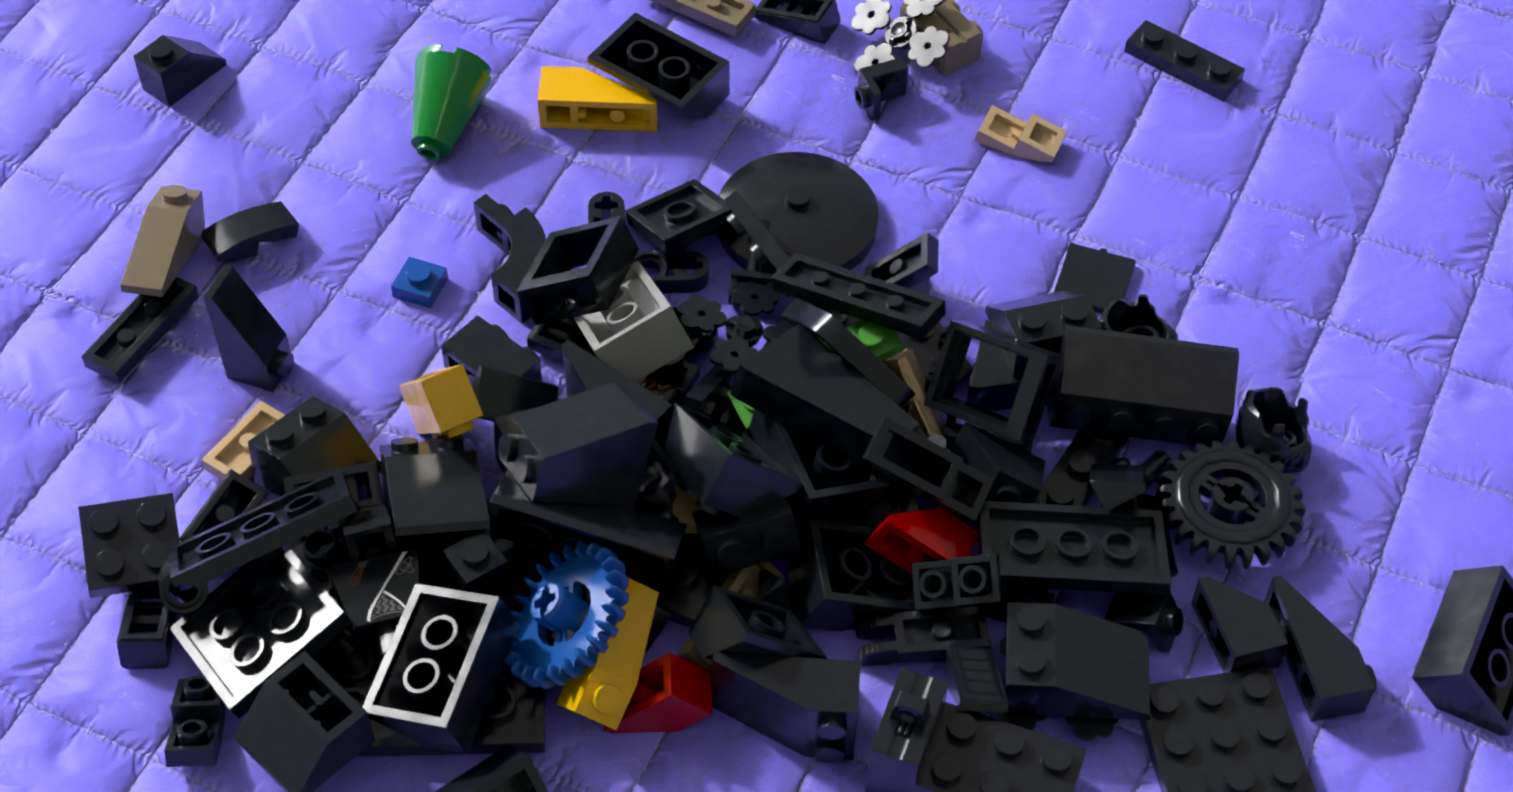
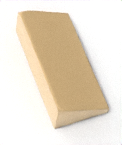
[884,348,946,437]

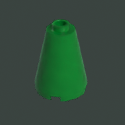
[411,44,493,160]

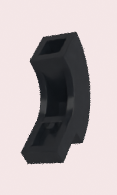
[473,194,546,324]

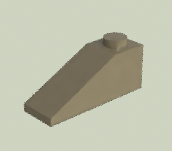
[120,185,205,297]

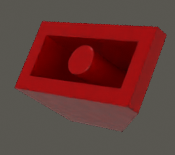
[865,508,978,574]
[604,652,713,734]

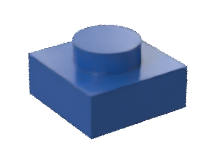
[391,256,448,308]

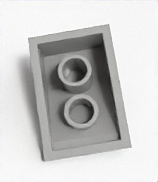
[569,261,694,384]

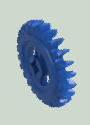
[505,542,629,689]

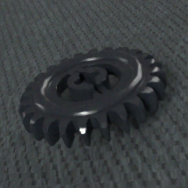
[1155,440,1306,570]

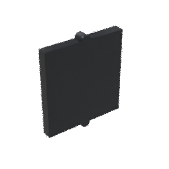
[1053,243,1136,313]

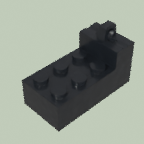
[865,667,1086,792]

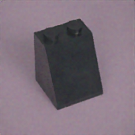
[498,382,659,507]

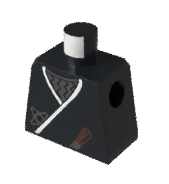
[328,547,423,662]

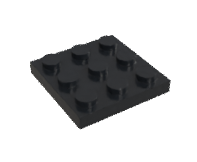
[169,548,353,719]
[1139,666,1316,792]

